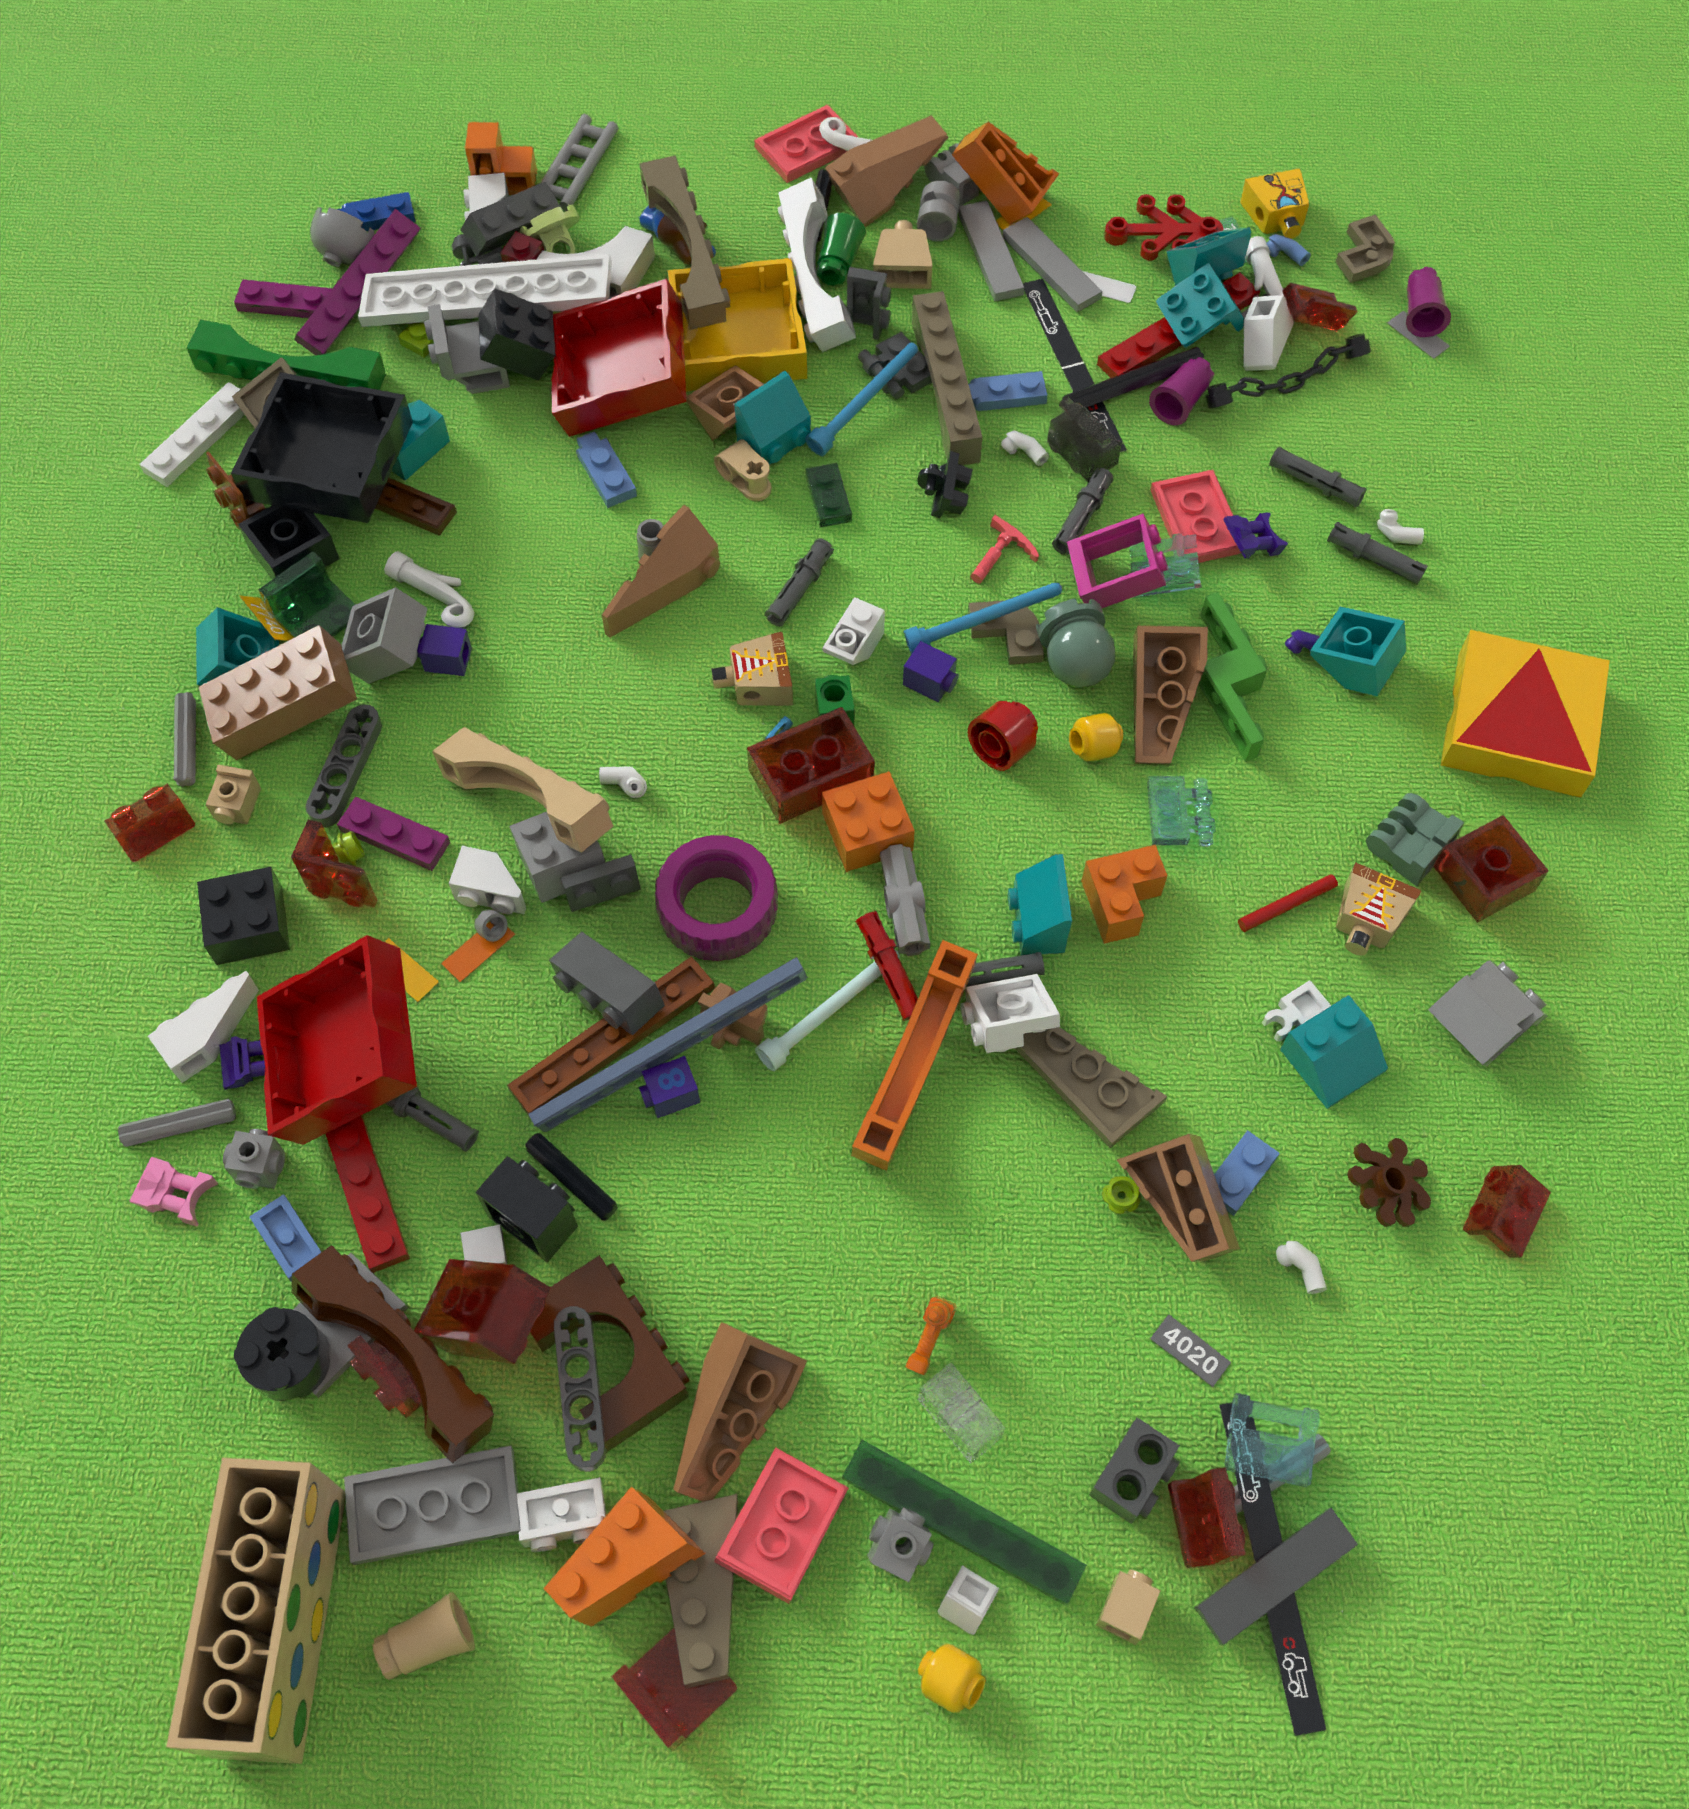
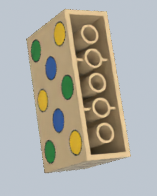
[166,1458,346,1764]

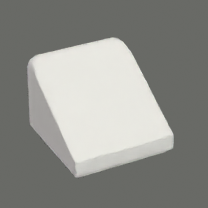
[938,1566,999,1635]

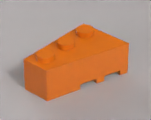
[952,121,1059,225]
[543,1486,706,1627]

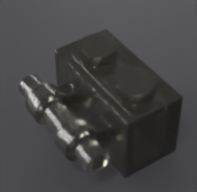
[1047,397,1122,482]

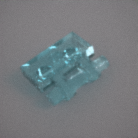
[1129,533,1201,598]
[1147,776,1216,847]

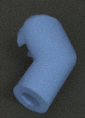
[1267,234,1311,266]

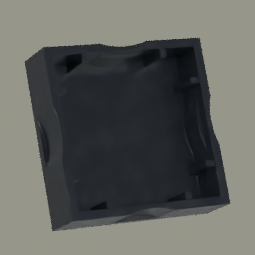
[231,372,413,523]

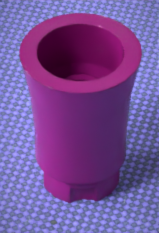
[1406,267,1451,337]
[1149,357,1214,425]

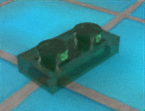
[805,463,852,528]

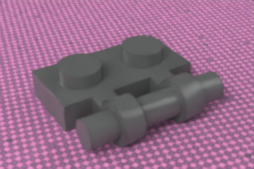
[858,332,932,399]

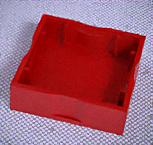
[552,279,687,437]
[257,935,417,1145]

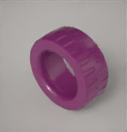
[655,835,778,961]

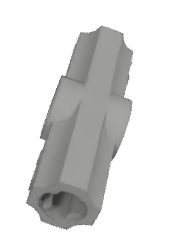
[880,844,930,956]

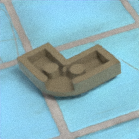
[1336,214,1395,283]
[968,601,1044,664]

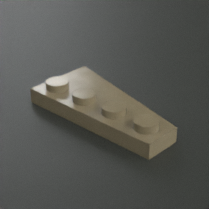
[1015,1027,1168,1148]
[664,1494,738,1689]

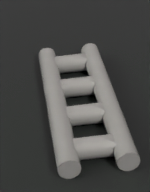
[540,114,618,211]

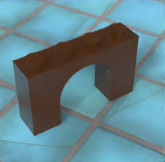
[516,1255,690,1453]

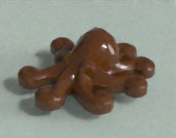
[1347,1138,1431,1227]

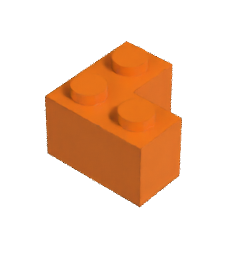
[465,122,537,195]
[1081,845,1167,944]

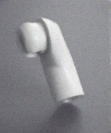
[1001,431,1049,466]
[1377,509,1424,545]
[599,766,647,798]
[1276,1241,1327,1294]

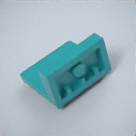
[1156,262,1245,348]

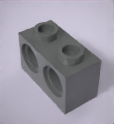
[1089,1417,1180,1524]

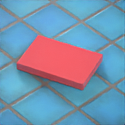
[755,105,858,183]
[1150,470,1242,567]
[714,1447,849,1604]

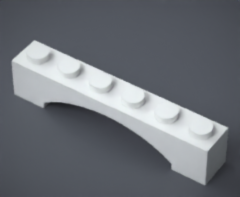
[778,178,856,352]

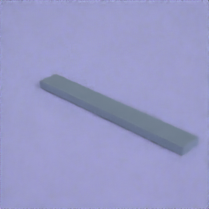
[528,957,808,1132]

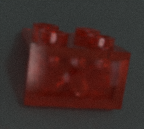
[291,819,378,907]
[611,1628,737,1752]

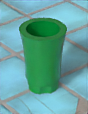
[816,213,866,286]

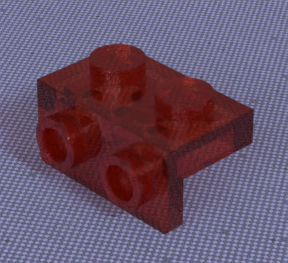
[1282,283,1358,331]
[104,783,195,862]
[1463,1165,1551,1258]
[347,1335,422,1418]
[1168,1468,1246,1569]

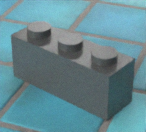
[460,181,560,257]
[549,931,665,1035]

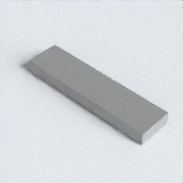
[958,200,1024,302]
[1003,217,1102,312]

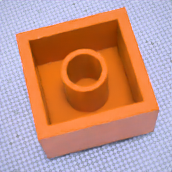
[822,771,915,872]

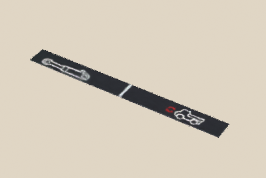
[1023,278,1127,456]
[1219,1400,1326,1736]

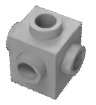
[223,1129,285,1189]
[867,1507,934,1582]

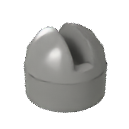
[475,910,508,941]

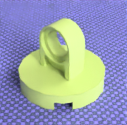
[519,205,580,254]

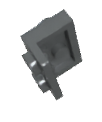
[847,267,891,340]
[561,854,641,912]

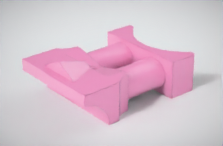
[130,1157,218,1226]

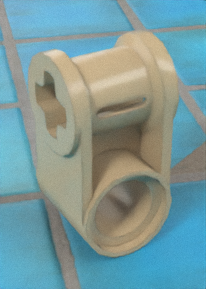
[714,439,772,501]

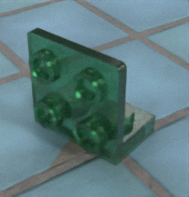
[258,551,355,638]

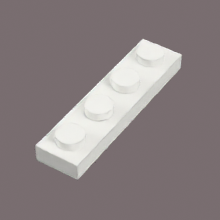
[140,382,244,487]

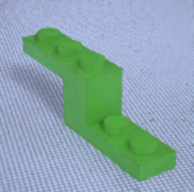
[1198,592,1267,762]

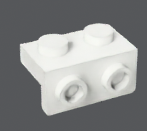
[517,1478,606,1552]

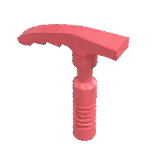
[971,515,1039,584]

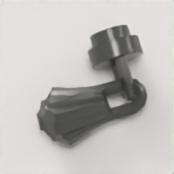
[452,234,503,266]

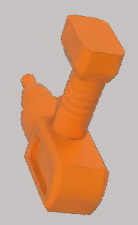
[905,1296,957,1375]

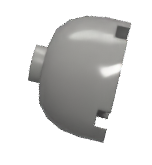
[310,207,375,267]

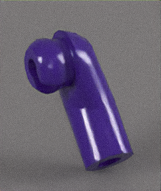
[1285,630,1320,654]

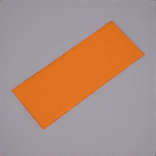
[441,922,515,982]

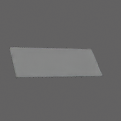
[1387,311,1450,359]

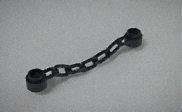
[1205,333,1371,408]

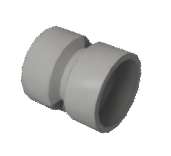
[917,181,961,241]

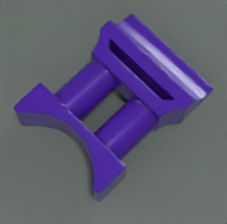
[1223,512,1288,559]
[219,1036,265,1090]

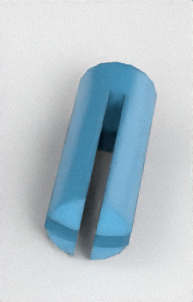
[765,716,793,745]

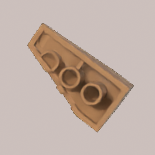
[825,115,948,227]
[602,505,720,638]
[1133,626,1208,764]
[673,1322,807,1502]

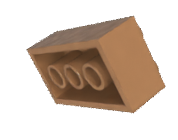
[199,625,357,760]

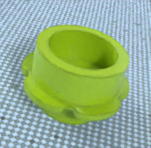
[333,831,365,865]
[1102,1176,1140,1214]

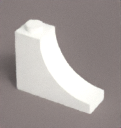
[537,226,655,299]

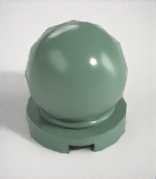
[1036,599,1115,688]

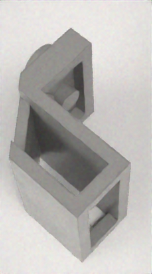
[424,304,510,394]
[1428,960,1548,1066]

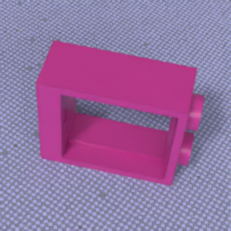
[1067,514,1168,608]

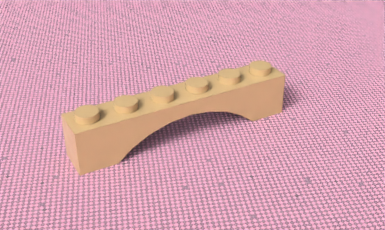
[432,727,613,853]

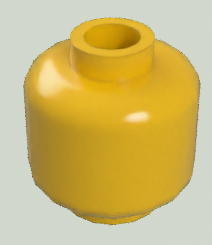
[1069,713,1123,761]
[918,1644,986,1713]

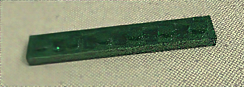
[842,1440,1087,1606]

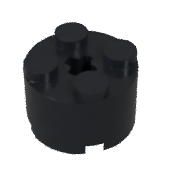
[234,1307,330,1401]

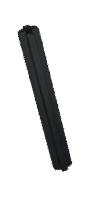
[1061,347,1204,414]

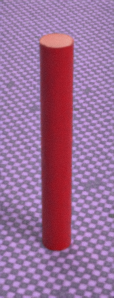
[1238,874,1338,932]

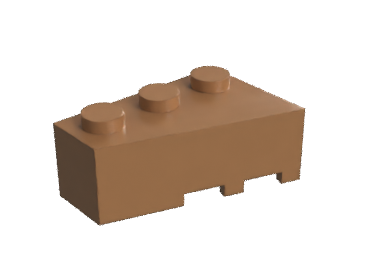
[1117,1134,1240,1262]

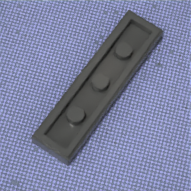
[1194,1508,1358,1645]

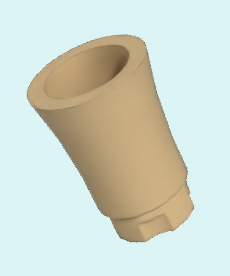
[372,1592,475,1680]

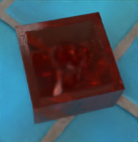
[1433,815,1549,923]

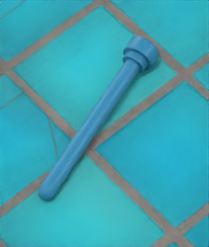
[805,343,918,456]
[903,582,1062,654]

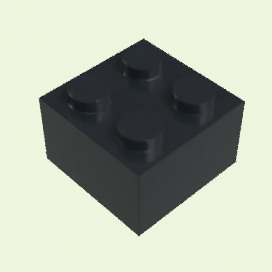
[479,288,555,381]
[238,505,340,592]
[197,867,290,965]
[475,1156,578,1263]

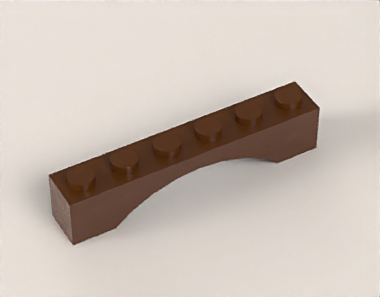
[291,1245,494,1464]

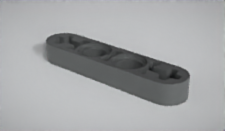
[306,705,382,828]
[554,1306,606,1472]

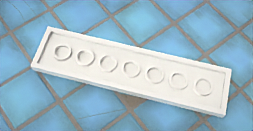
[358,254,612,327]

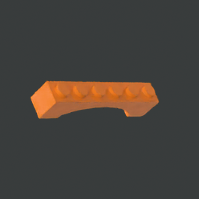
[851,940,978,1171]

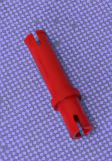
[855,911,918,1021]

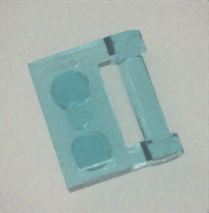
[1224,1393,1320,1487]

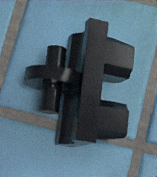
[917,451,972,518]

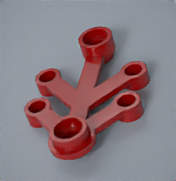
[1104,194,1223,261]

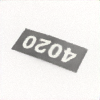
[1150,1314,1231,1387]

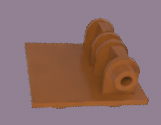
[206,451,266,530]

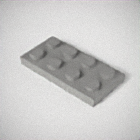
[344,1446,521,1565]

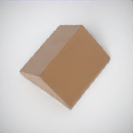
[686,365,764,441]

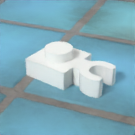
[1262,980,1331,1041]

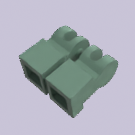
[1366,793,1465,886]

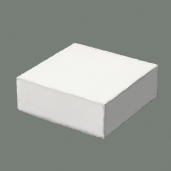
[461,1224,508,1274]

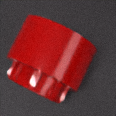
[968,701,1038,771]

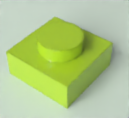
[398,322,434,358]

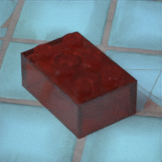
[747,707,875,824]
[414,1259,551,1364]

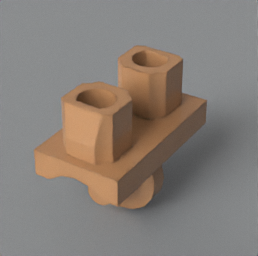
[698,983,768,1049]

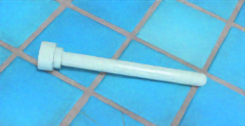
[755,950,900,1071]

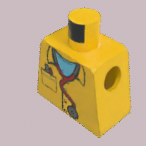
[1240,168,1309,239]

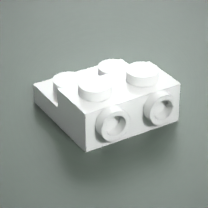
[961,974,1060,1053]

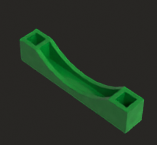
[186,319,386,390]

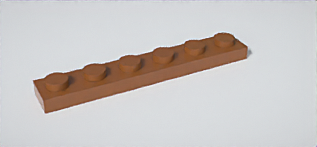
[507,956,715,1117]

